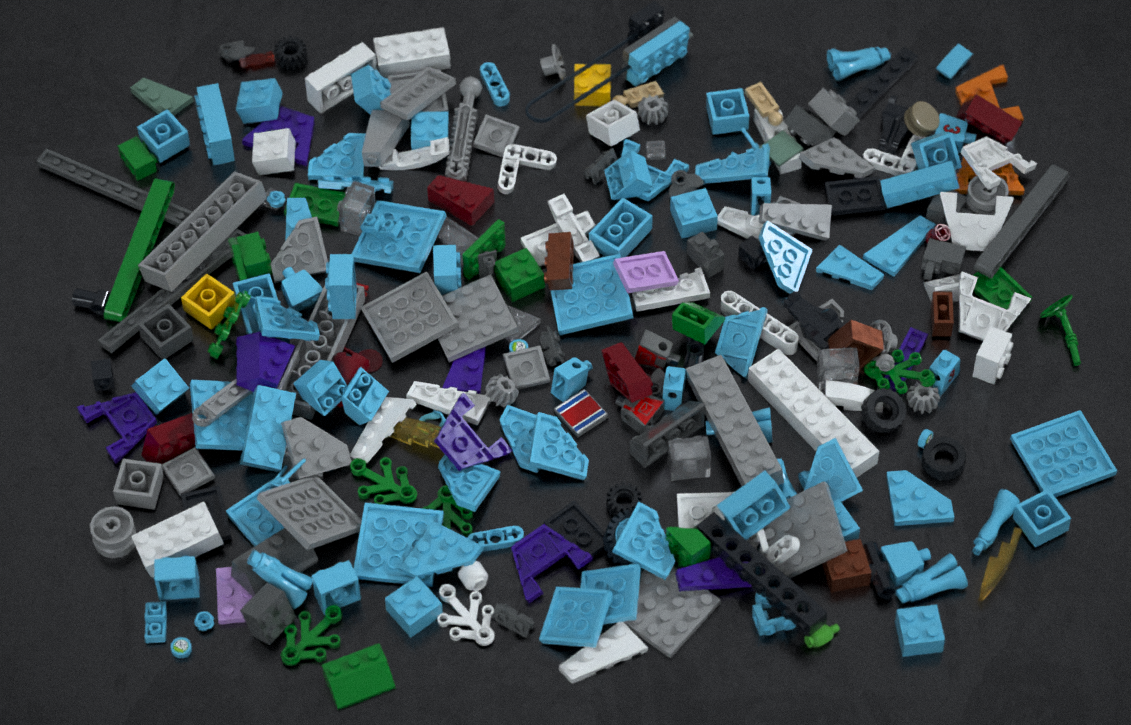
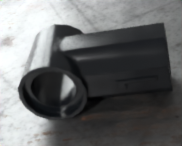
[72,288,110,315]

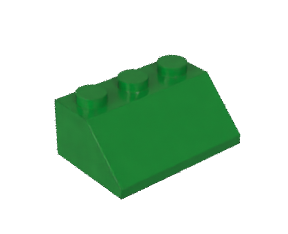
[322,643,396,710]

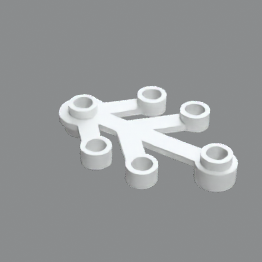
[437,584,494,646]

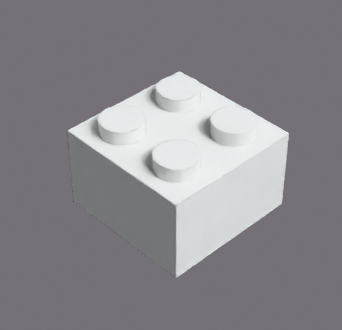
[586,100,640,146]
[252,128,295,175]
[973,326,1014,384]

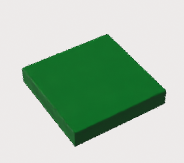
[228,237,247,281]

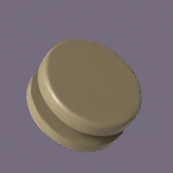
[904,101,940,137]

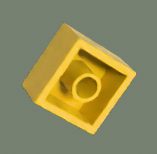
[574,64,611,106]
[181,273,236,330]

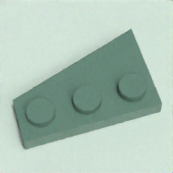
[130,78,193,116]

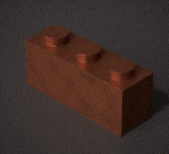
[544,232,574,291]

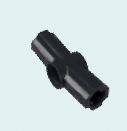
[683,336,704,380]
[863,541,896,599]

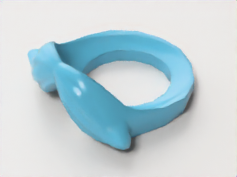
[418,409,446,436]

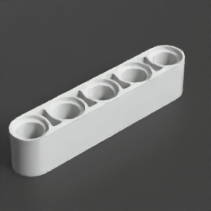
[720,291,799,355]

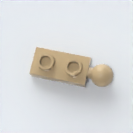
[612,81,664,108]
[745,82,783,126]

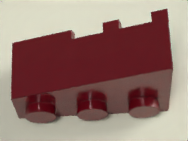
[956,94,1022,143]
[427,175,494,226]
[601,342,653,403]
[141,413,196,465]

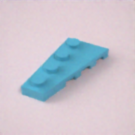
[695,144,770,184]
[318,175,393,193]
[863,215,936,277]

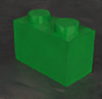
[118,136,157,181]

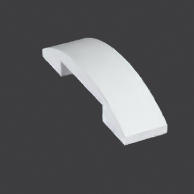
[379,137,449,170]
[548,194,600,262]

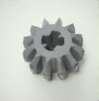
[638,94,668,125]
[485,374,519,407]
[906,382,940,414]

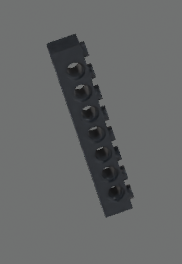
[696,512,827,637]

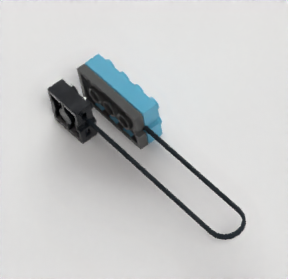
[525,1,693,123]

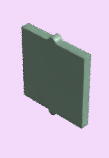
[759,130,803,167]

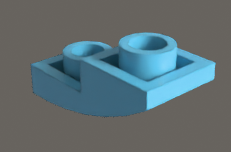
[936,44,973,80]
[360,214,404,238]
[145,602,167,643]

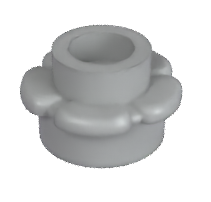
[876,354,894,371]

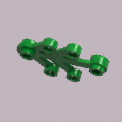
[207,290,251,359]
[864,349,936,394]
[350,457,417,505]
[422,485,473,537]
[281,605,342,665]

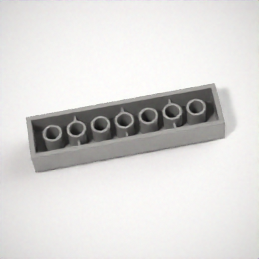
[138,171,267,292]
[278,285,365,420]
[686,355,784,486]

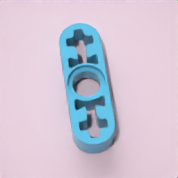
[480,62,510,106]
[467,526,524,552]

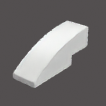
[825,380,883,412]

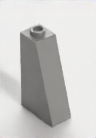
[362,110,410,166]

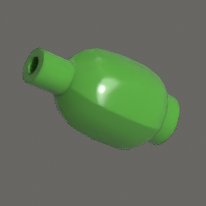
[804,624,840,648]

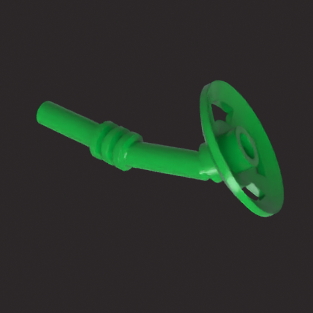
[1040,294,1081,366]

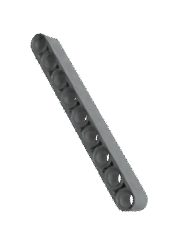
[974,164,1070,279]

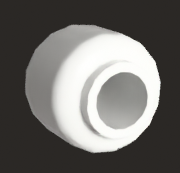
[458,561,488,591]

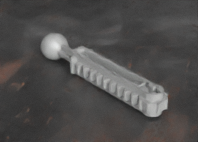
[445,77,482,181]

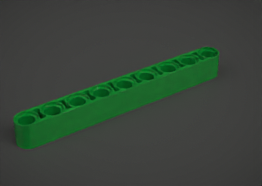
[104,178,175,322]

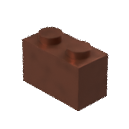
[931,292,954,336]

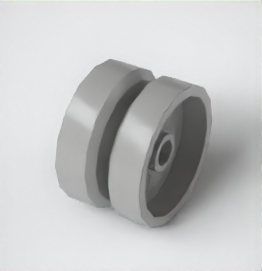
[966,176,1009,215]
[90,507,137,558]

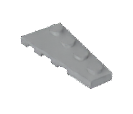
[759,203,832,241]

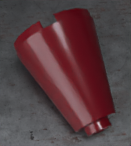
[334,352,372,408]

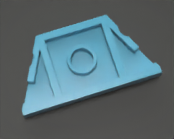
[715,307,768,379]

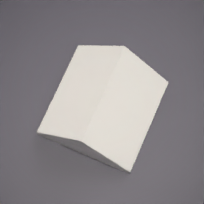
[924,274,960,302]

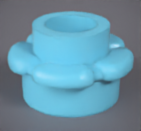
[267,191,285,208]
[194,611,214,631]

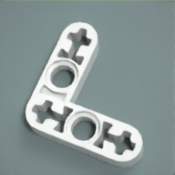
[863,135,926,176]
[498,144,557,194]
[747,528,800,567]

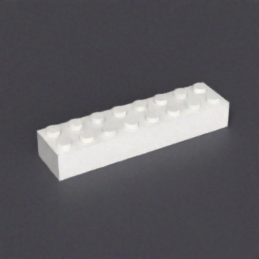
[748,348,879,478]

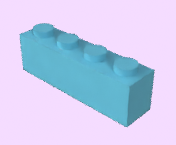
[880,161,959,208]

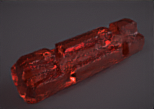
[240,52,275,67]

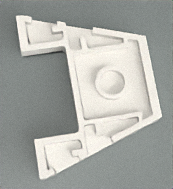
[961,137,1037,190]
[940,192,1014,252]
[958,272,1031,341]

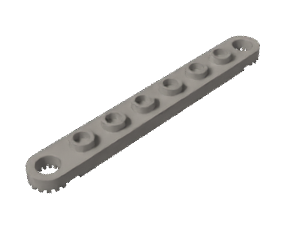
[192,343,297,427]

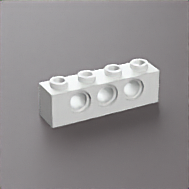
[754,109,802,174]

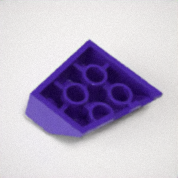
[236,332,295,392]

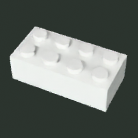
[373,28,451,78]
[305,42,377,114]
[131,502,224,578]

